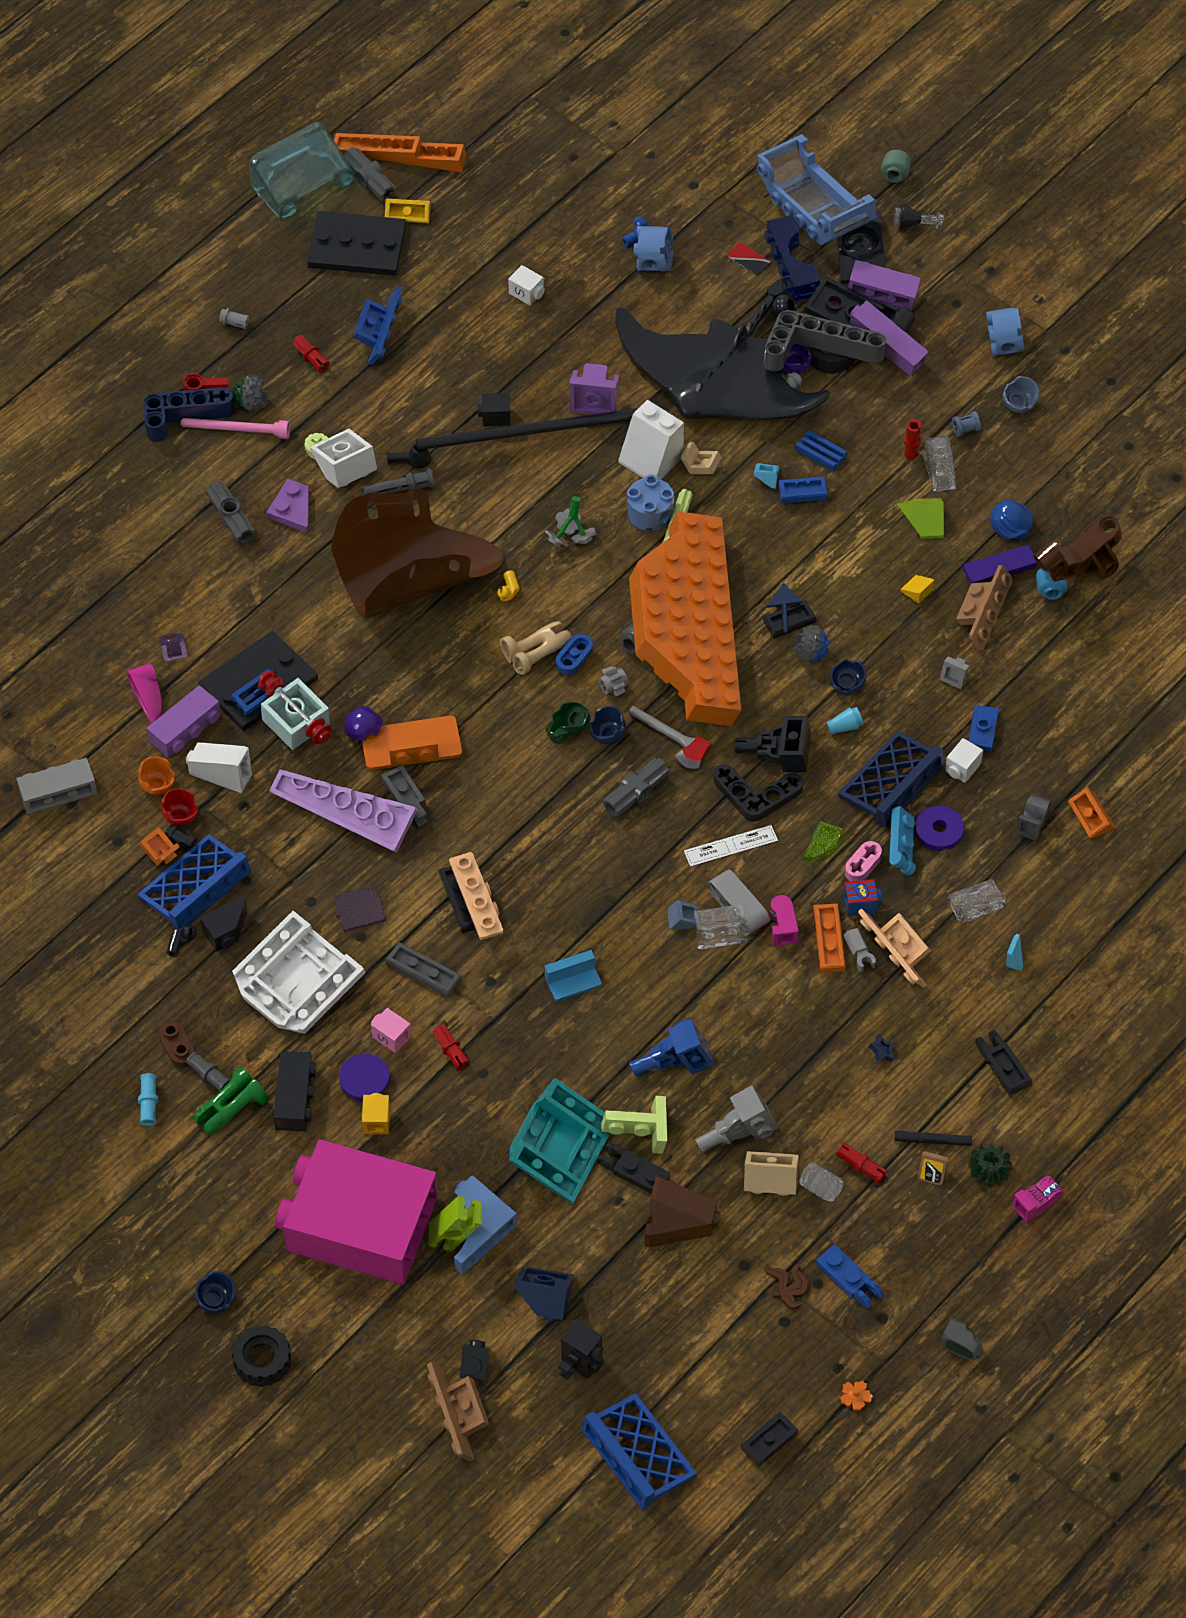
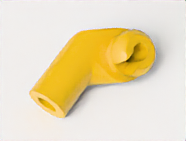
[497,571,520,601]

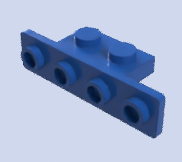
[353,286,402,366]

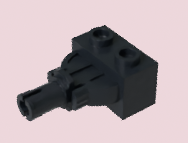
[734,716,811,772]

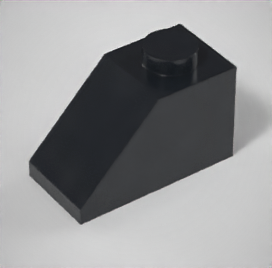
[200,895,247,952]

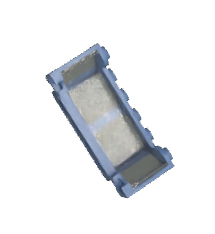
[757,134,877,245]

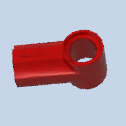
[183,373,228,391]

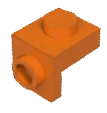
[139,827,180,866]

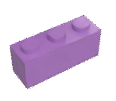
[848,260,921,311]
[146,685,221,758]

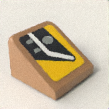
[918,1152,948,1186]

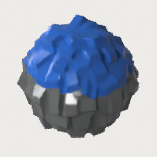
[792,625,830,662]

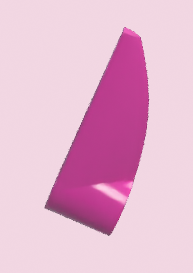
[127,663,162,724]

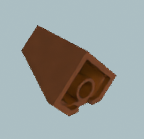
[645,1177,721,1247]

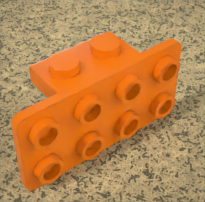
[362,715,462,770]

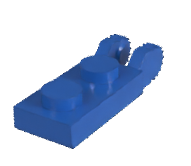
[816,1244,884,1309]

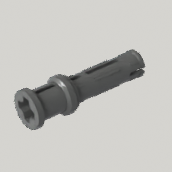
[363,468,435,494]

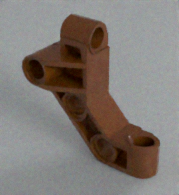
[1033,516,1122,582]

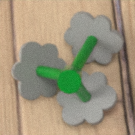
[545,496,596,547]

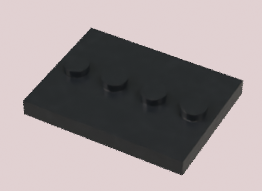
[307,211,406,276]
[198,630,318,731]

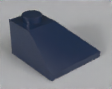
[514,1266,574,1322]

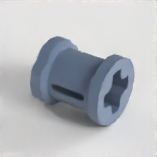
[952,411,981,437]

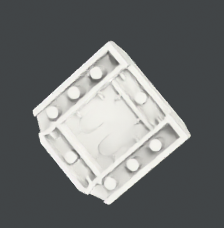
[233,911,365,1034]

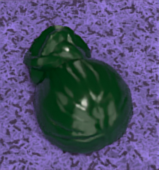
[546,702,591,744]

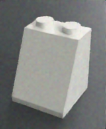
[619,400,684,479]

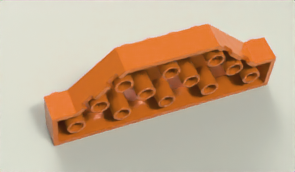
[629,511,741,726]

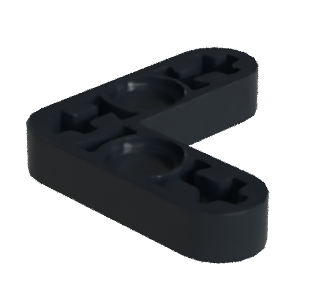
[713,764,803,822]

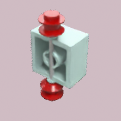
[258,671,332,750]

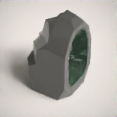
[941,1318,983,1360]

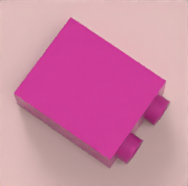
[275,1139,438,1285]

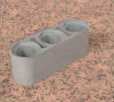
[707,869,770,935]

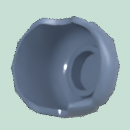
[1002,376,1040,413]

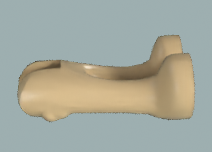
[500,621,572,675]

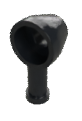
[387,443,431,468]

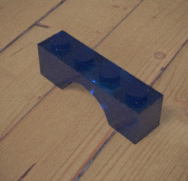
[764,215,820,301]

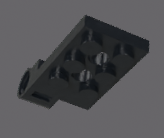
[803,276,915,333]

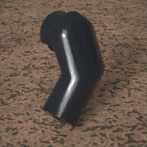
[166,925,197,957]

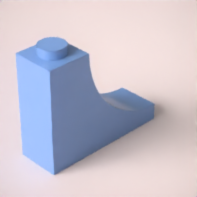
[454,1175,517,1275]

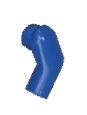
[622,216,648,247]

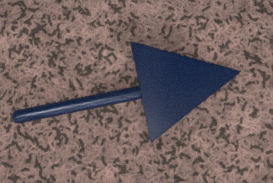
[767,583,802,633]

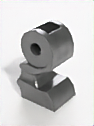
[1016,794,1051,841]

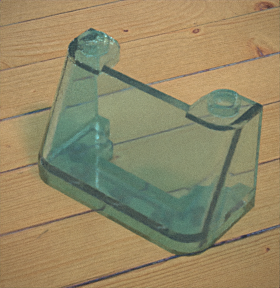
[249,122,354,220]

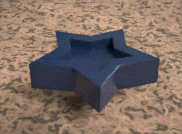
[868,1034,895,1062]

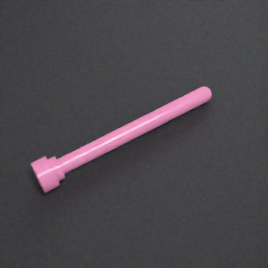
[180,418,290,439]

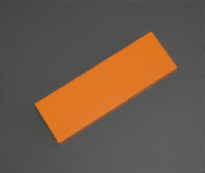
[813,904,845,973]

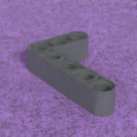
[764,310,886,371]

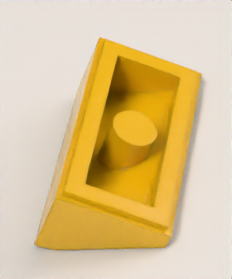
[385,199,431,224]

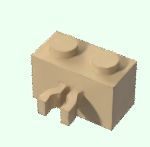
[744,1151,799,1196]

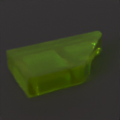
[804,821,843,862]

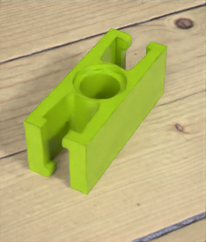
[428,1196,482,1252]

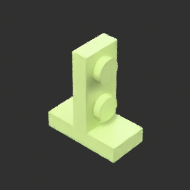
[601,1096,667,1154]

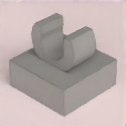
[939,656,969,689]

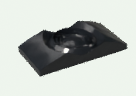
[835,211,885,284]

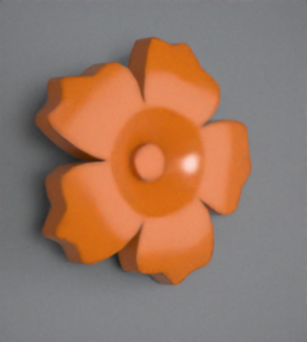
[840,1380,873,1411]

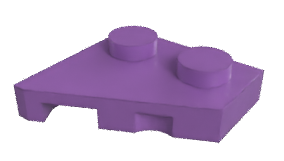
[266,479,309,533]

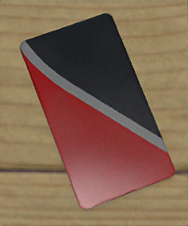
[727,243,770,275]

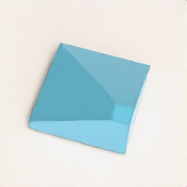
[754,463,779,489]
[1006,934,1023,972]

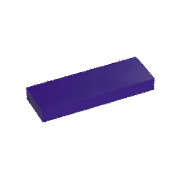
[963,545,1037,584]

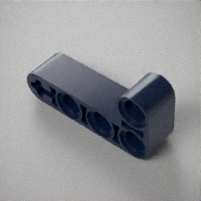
[143,388,235,442]

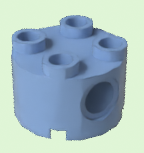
[633,226,673,272]
[986,307,1024,357]
[627,474,674,531]

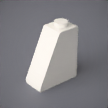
[186,742,252,793]

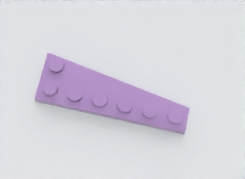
[269,769,418,853]

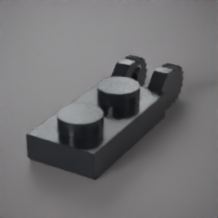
[975,1030,1032,1096]
[596,1142,670,1194]

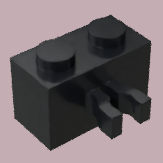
[559,1320,604,1380]

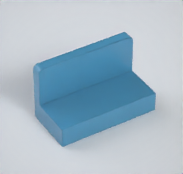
[545,950,602,1002]

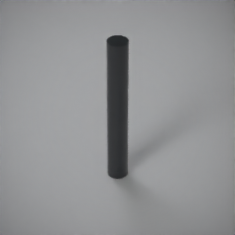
[894,1131,972,1146]

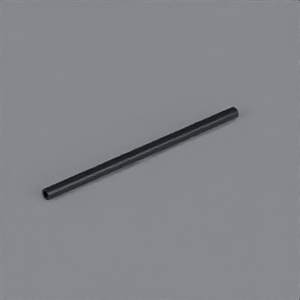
[416,408,638,451]

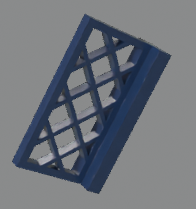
[838,731,945,828]

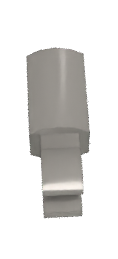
[844,928,876,972]

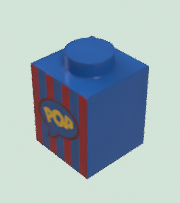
[844,879,882,916]

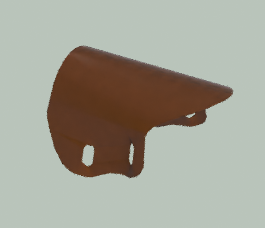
[331,488,503,617]

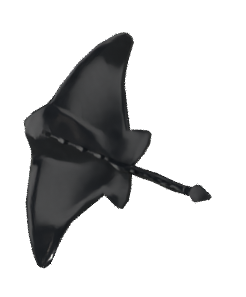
[615,279,830,421]

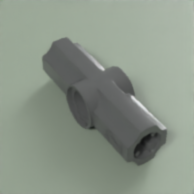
[343,147,397,202]
[206,481,256,544]
[603,758,669,817]

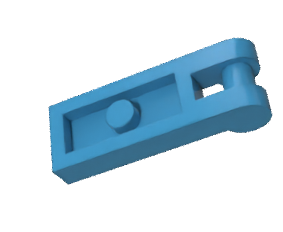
[890,806,916,876]

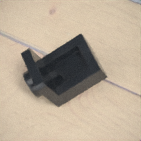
[460,1340,491,1380]

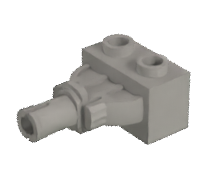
[695,1085,778,1153]

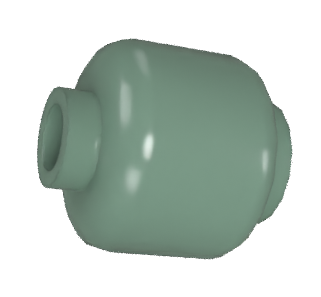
[881,150,911,183]

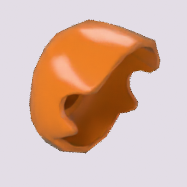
[138,756,175,795]

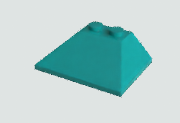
[509,1078,610,1204]

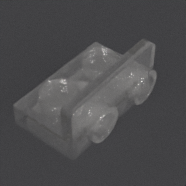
[947,879,1006,923]
[694,905,747,949]

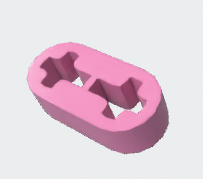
[845,841,882,881]

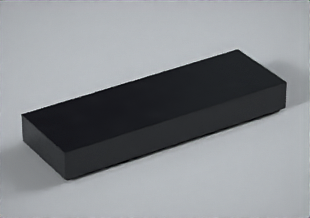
[439,866,475,933]

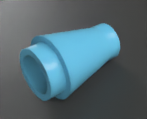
[826,707,864,735]

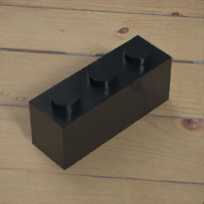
[273,1051,317,1132]

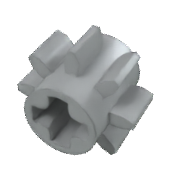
[599,666,629,697]

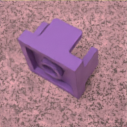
[570,363,619,414]

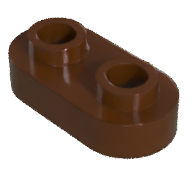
[159,1022,195,1068]

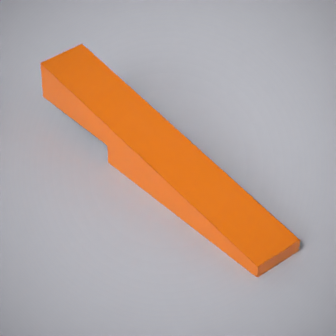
[331,133,467,173]

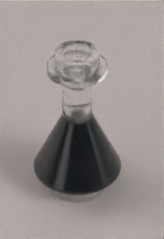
[893,204,944,230]

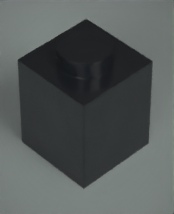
[478,393,511,426]

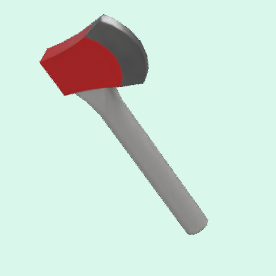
[629,706,711,770]

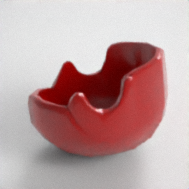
[161,789,198,827]

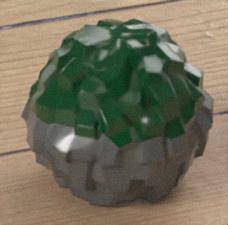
[233,375,269,412]

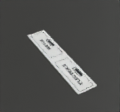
[684,825,778,866]

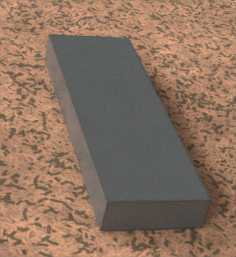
[385,942,462,998]

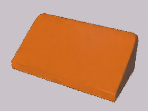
[1068,787,1116,839]

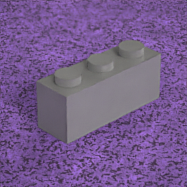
[16,758,97,814]

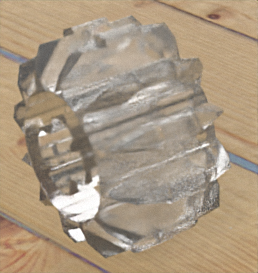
[799,1162,844,1202]

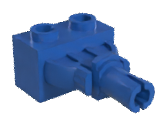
[630,1019,715,1076]

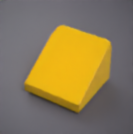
[901,575,935,604]

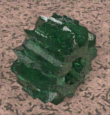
[968,1143,1013,1188]

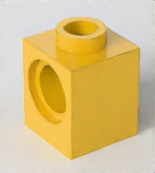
[362,1093,390,1134]

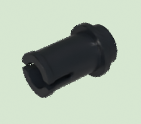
[165,825,197,851]

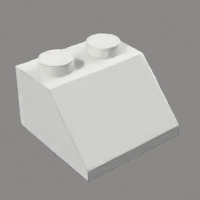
[310,429,377,488]

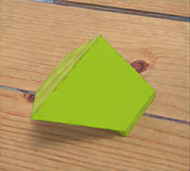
[897,498,944,539]

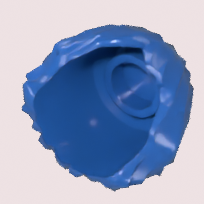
[990,499,1034,541]

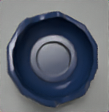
[830,659,866,695]
[590,706,626,744]
[195,1271,236,1313]

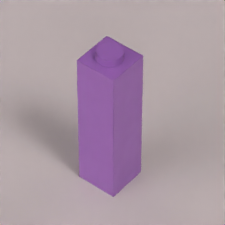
[849,300,929,377]

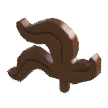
[765,1263,808,1310]

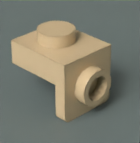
[681,442,722,474]

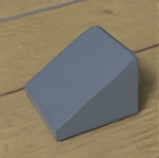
[668,900,700,930]

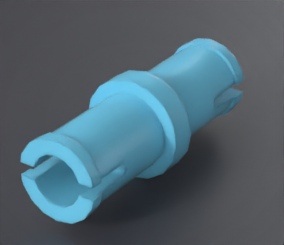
[138,1073,158,1126]

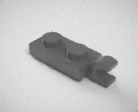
[381,765,427,827]

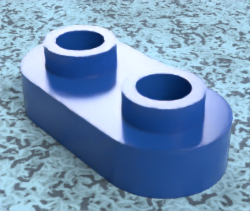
[556,634,593,675]

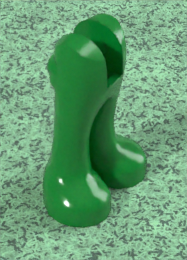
[193,1067,270,1135]

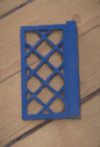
[137,834,251,930]
[582,1393,697,1511]

